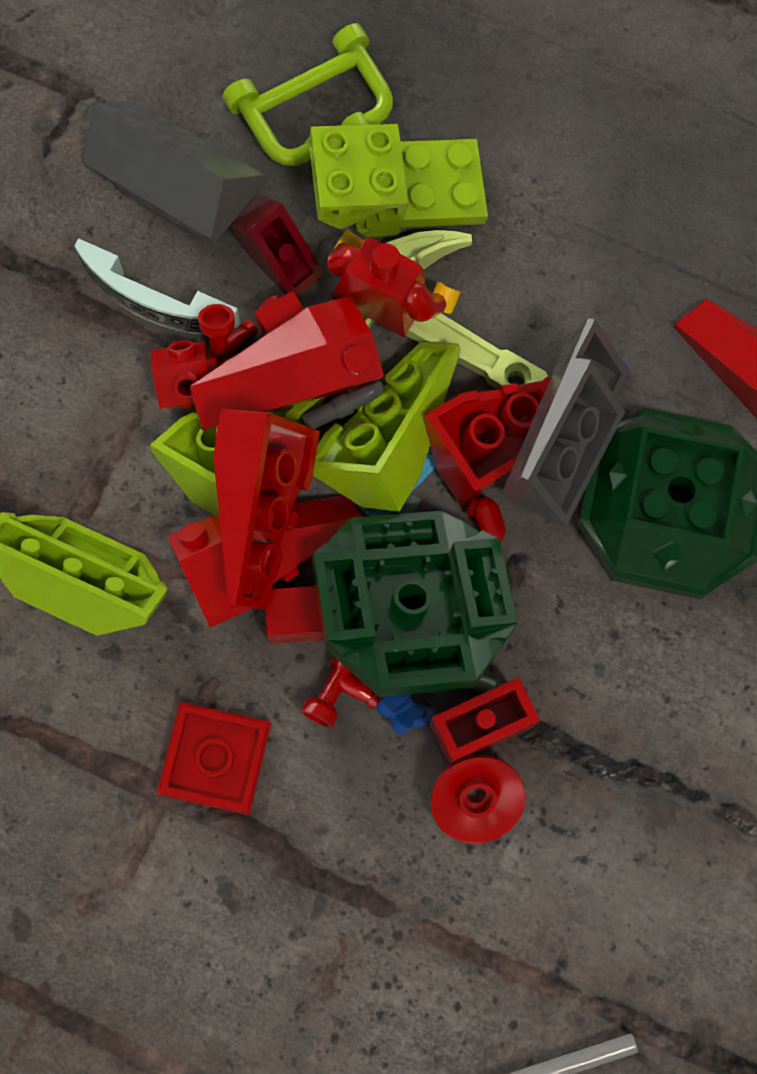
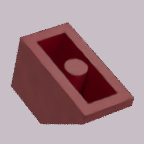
[230,195,324,296]

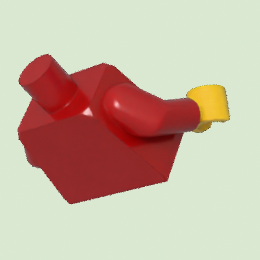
[327,228,461,338]

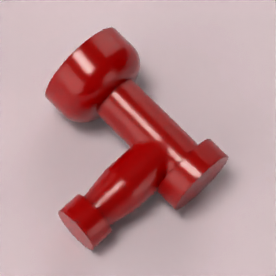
[198,304,258,367]
[299,657,381,729]

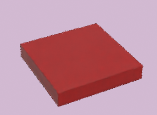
[157,702,272,816]

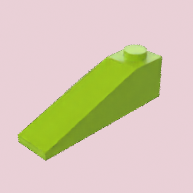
[313,342,461,512]
[150,397,326,516]

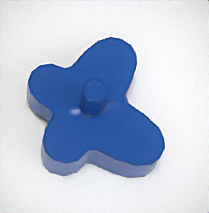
[376,694,434,735]

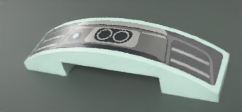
[75,239,240,334]

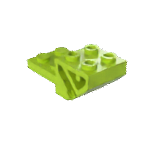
[309,124,488,237]

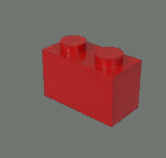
[429,677,540,765]

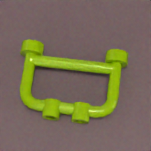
[222,23,393,166]

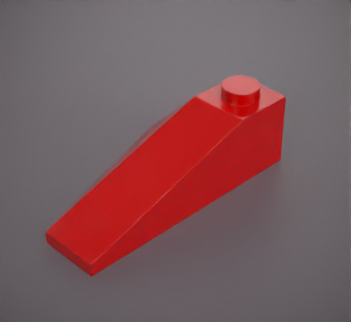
[189,296,384,431]
[673,299,757,419]
[423,376,552,506]
[213,409,320,609]
[167,495,362,628]

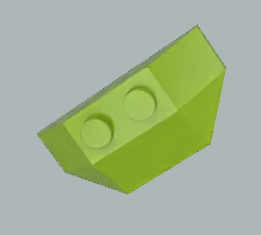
[0,512,168,636]

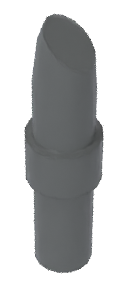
[301,381,383,429]

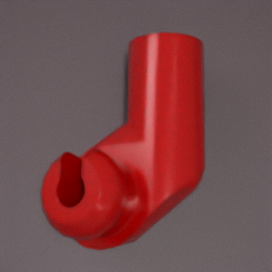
[467,497,506,544]

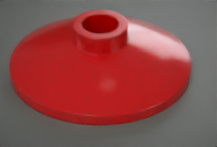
[430,755,526,844]

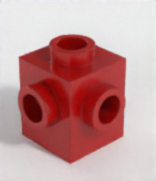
[151,340,218,409]

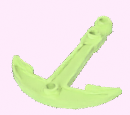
[347,230,548,393]

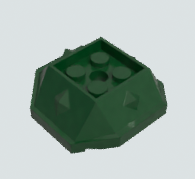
[577,407,757,600]
[312,511,518,697]

